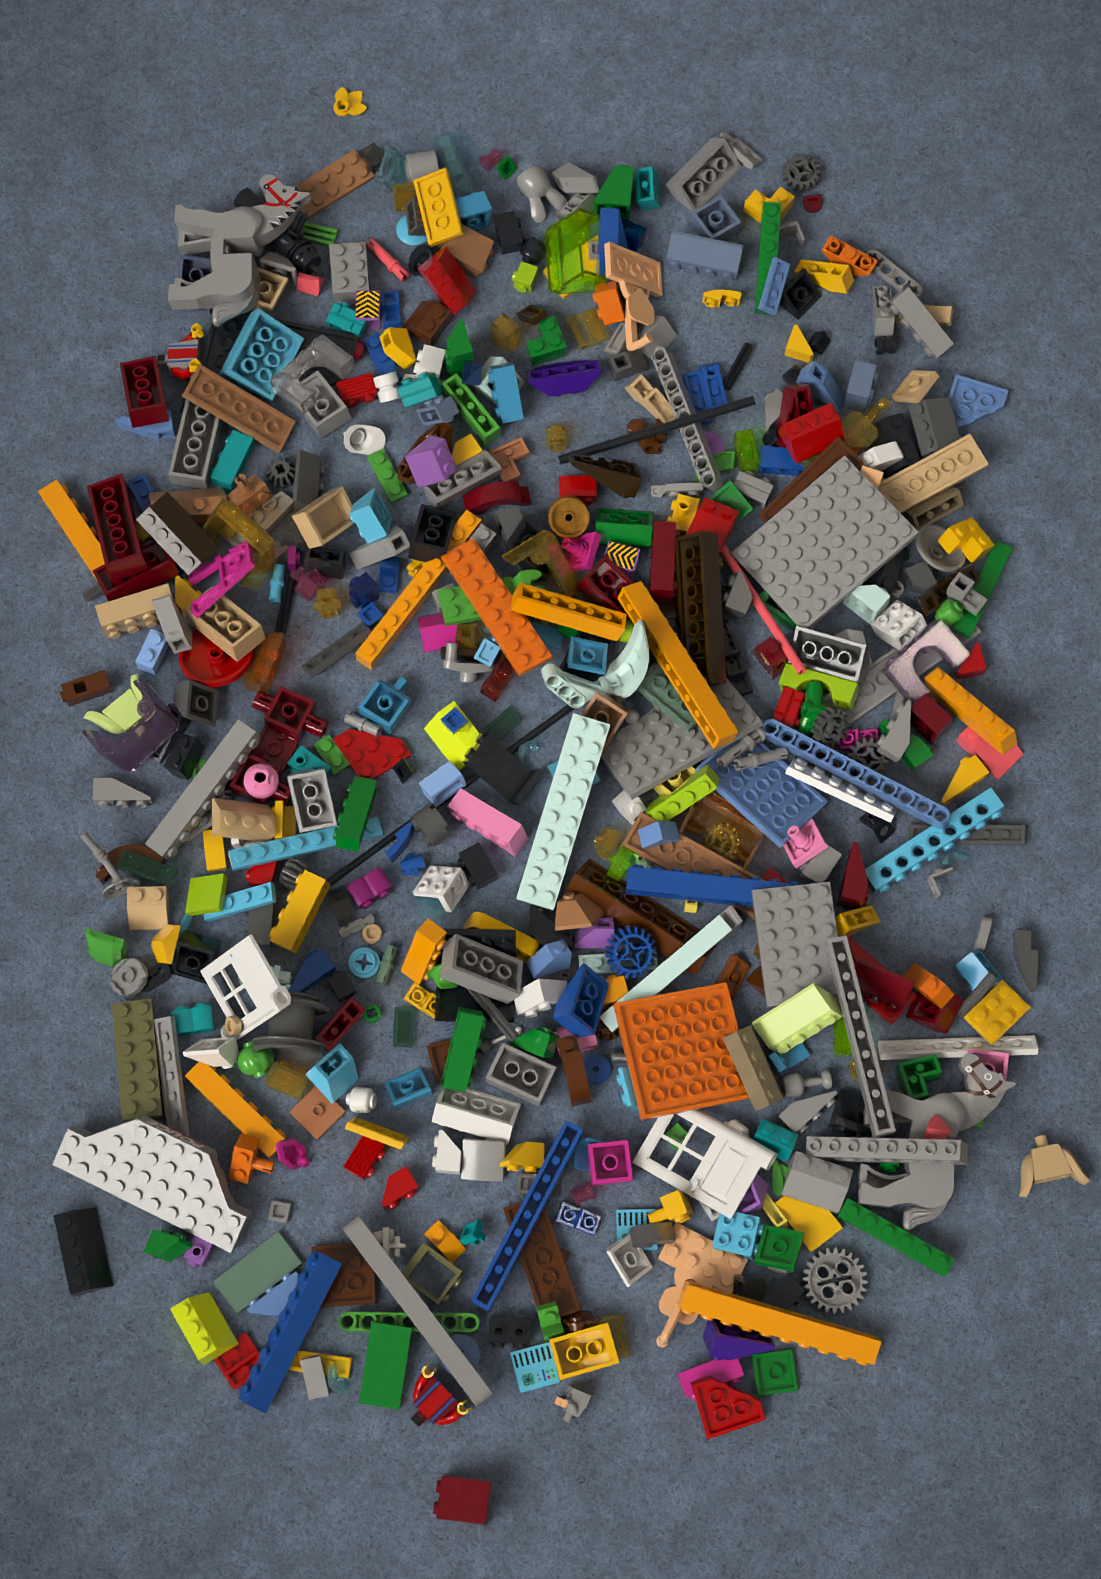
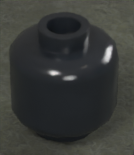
[520,237,546,264]

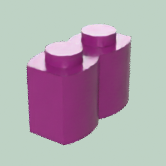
[347,867,393,909]

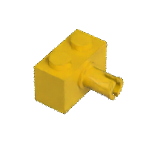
[667,494,700,536]
[648,1190,694,1224]

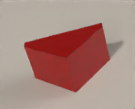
[955,642,986,680]

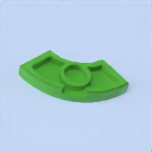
[694,451,736,484]

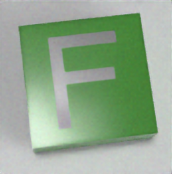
[665,1123,688,1151]

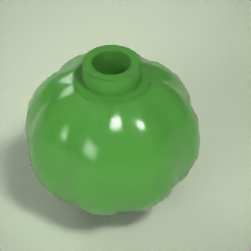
[237,1041,274,1078]

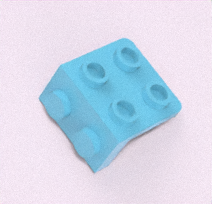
[712,1212,765,1261]

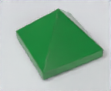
[495,155,517,181]

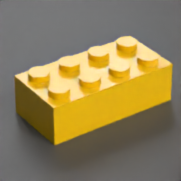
[269,870,331,955]

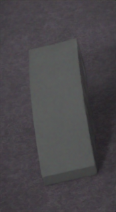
[1013,929,1039,992]

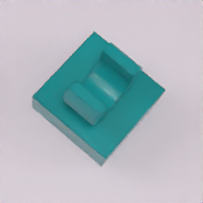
[459,1220,486,1245]

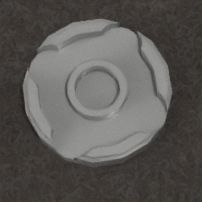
[110,958,148,997]

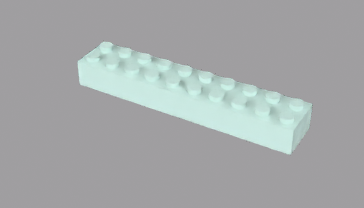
[516,713,610,911]

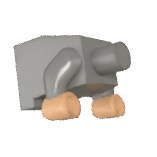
[554,1386,591,1423]

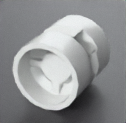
[373,371,400,403]

